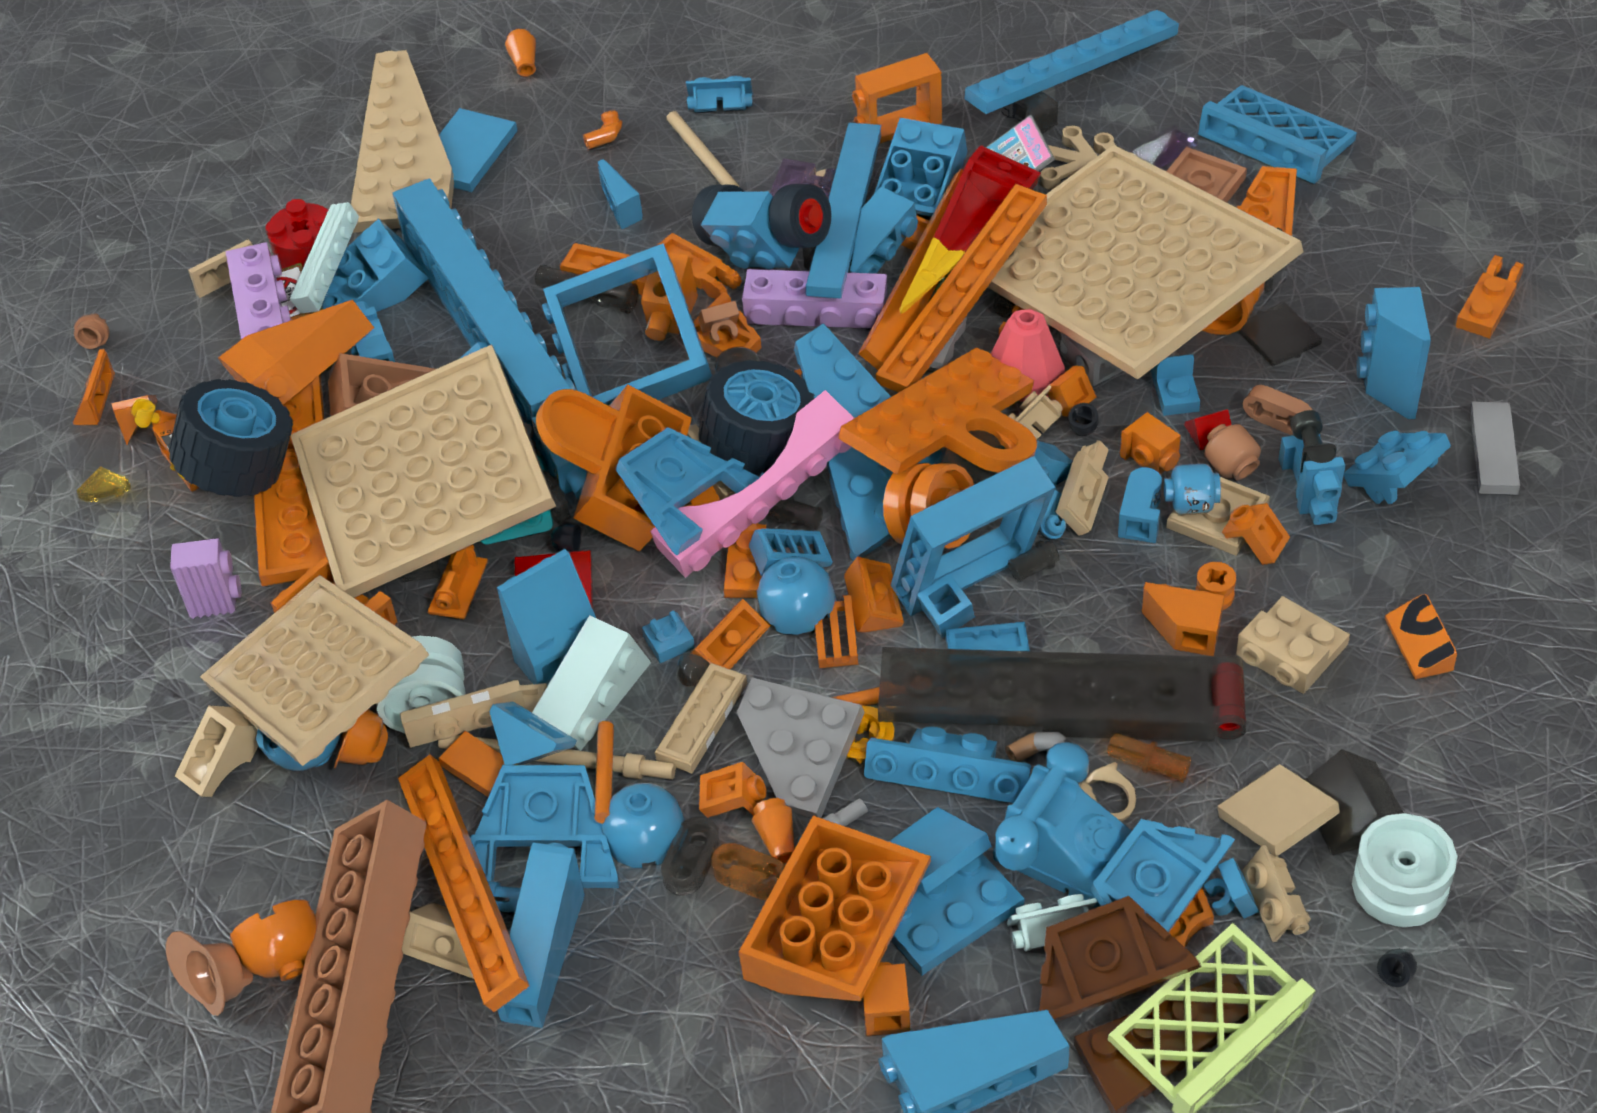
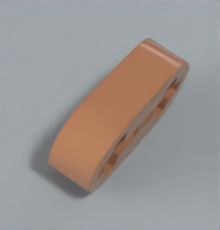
[1243,385,1312,436]

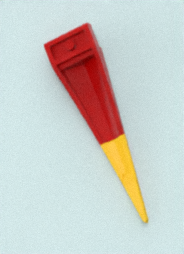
[900,145,1041,314]

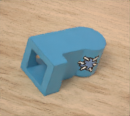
[1118,467,1162,543]

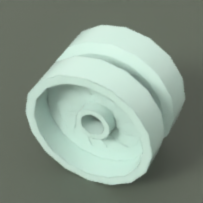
[376,635,466,733]
[1352,813,1457,927]

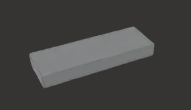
[1470,401,1520,495]

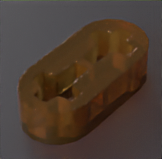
[711,843,785,901]

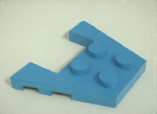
[616,427,764,555]
[470,765,620,888]

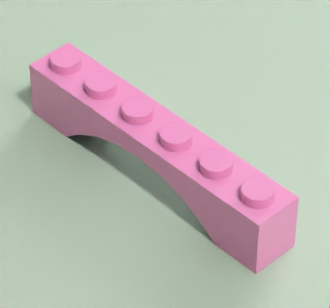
[651,390,854,578]

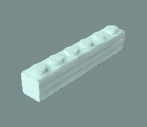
[290,202,359,314]

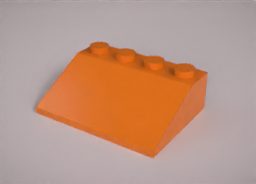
[739,816,931,1001]

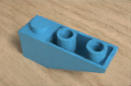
[850,186,918,274]

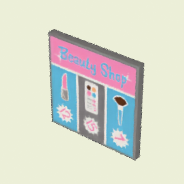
[986,115,1055,171]

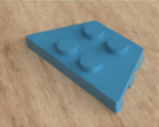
[1090,819,1235,932]

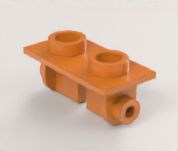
[428,544,488,619]

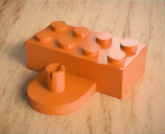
[536,384,692,552]

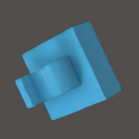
[642,610,695,663]
[1204,858,1259,919]

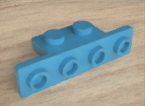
[864,727,1031,803]

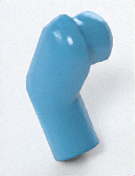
[1039,490,1066,539]

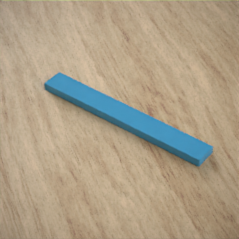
[806,123,881,299]

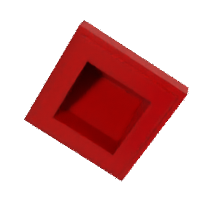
[1184,409,1232,450]

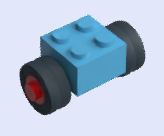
[692,184,832,269]

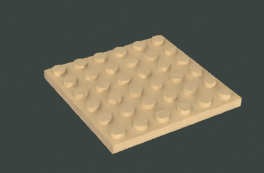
[291,344,556,598]

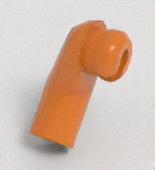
[583,110,622,150]

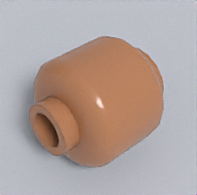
[1204,424,1261,481]

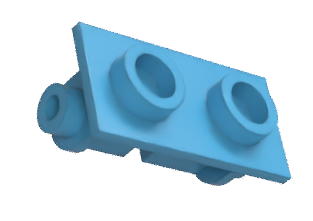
[686,76,753,112]

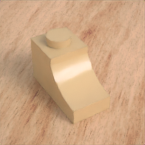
[175,705,258,797]

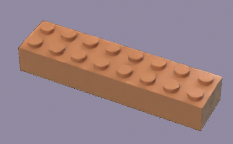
[271,800,427,1113]

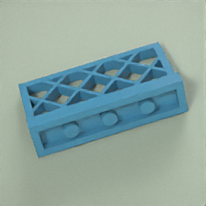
[1198,85,1357,184]

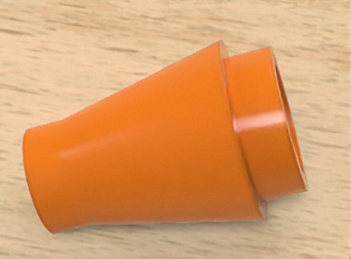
[505,29,536,77]
[752,798,795,864]

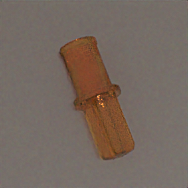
[1107,733,1192,783]

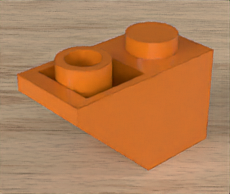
[1142,582,1224,657]

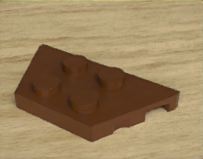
[1039,896,1202,1023]

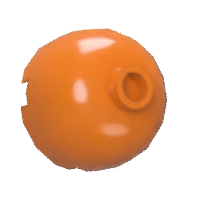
[230,900,316,981]

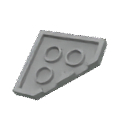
[737,678,865,818]

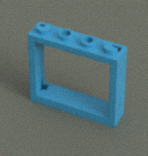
[542,243,712,406]
[891,456,1056,617]

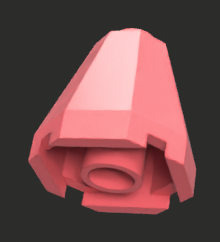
[991,309,1065,402]

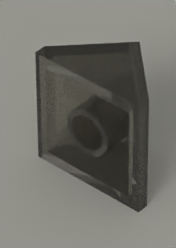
[1305,749,1404,856]

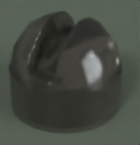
[676,654,710,687]

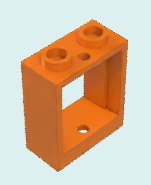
[852,53,942,144]

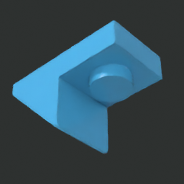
[1150,354,1200,416]

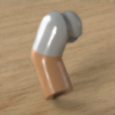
[1005,732,1067,762]

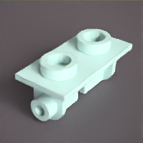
[1007,894,1097,952]

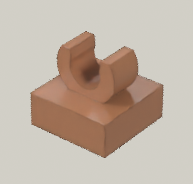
[699,301,739,345]

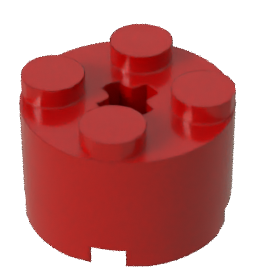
[265,199,329,272]

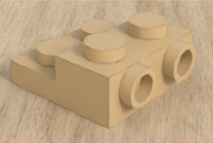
[1236,596,1350,694]

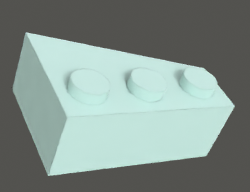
[532,615,651,751]

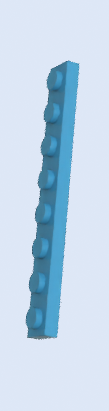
[964,10,1179,114]

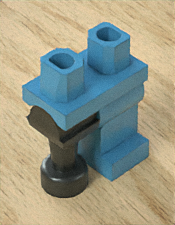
[1278,410,1345,525]

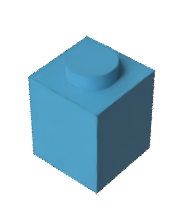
[917,573,975,638]

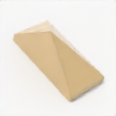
[188,239,252,298]

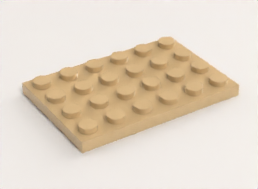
[200,575,429,766]

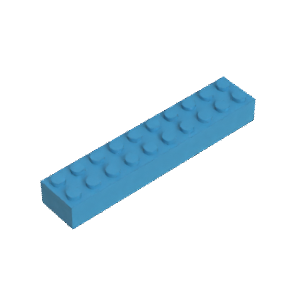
[392,178,576,442]

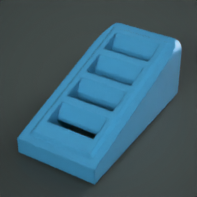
[598,159,643,229]
[749,529,833,576]

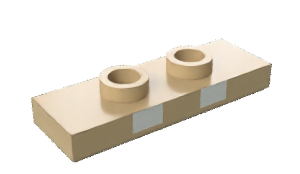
[655,663,747,774]
[400,680,526,748]

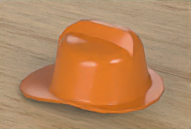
[334,709,388,769]

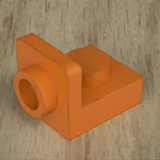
[1222,503,1290,565]
[699,762,766,818]

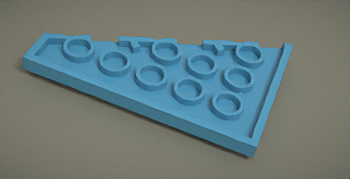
[794,323,953,561]

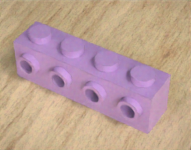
[225,242,291,339]
[742,269,888,328]

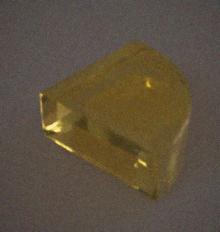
[76,466,131,502]

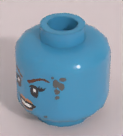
[1164,464,1221,514]

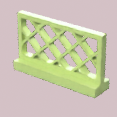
[1107,923,1316,1113]

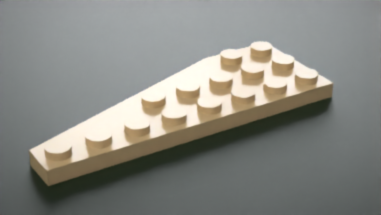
[351,50,454,233]

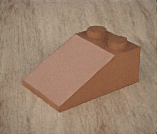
[328,353,435,416]

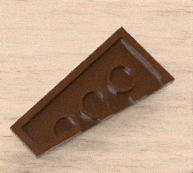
[1074,974,1256,1113]

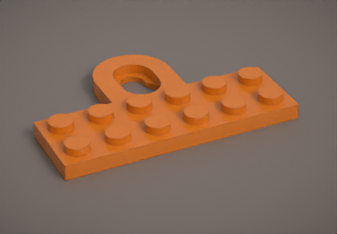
[838,347,1037,475]

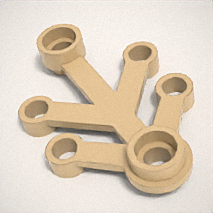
[1040,126,1138,189]

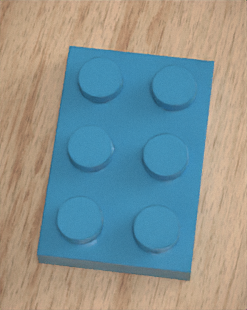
[891,853,1024,976]

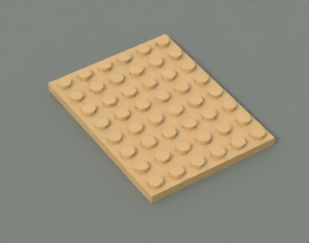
[988,144,1304,379]

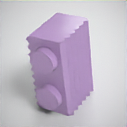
[170,538,242,619]

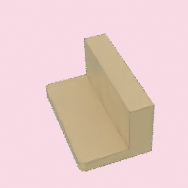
[402,903,474,979]

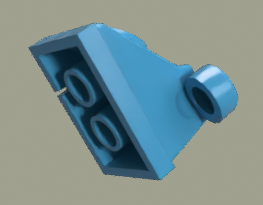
[993,742,1132,908]

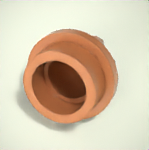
[74,314,110,349]

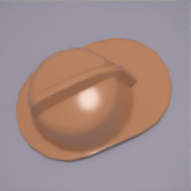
[165,931,253,1016]

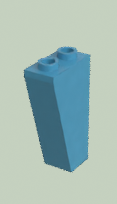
[497,842,585,1028]
[878,1010,1069,1113]

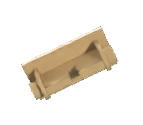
[994,385,1063,447]
[1242,845,1310,942]

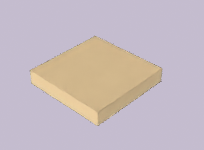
[1166,477,1270,556]
[1217,764,1340,857]

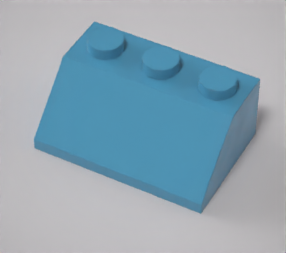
[1356,287,1431,419]

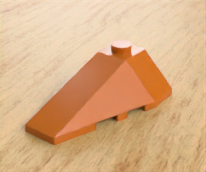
[218,299,374,404]

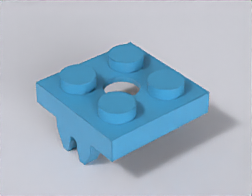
[1344,431,1451,504]

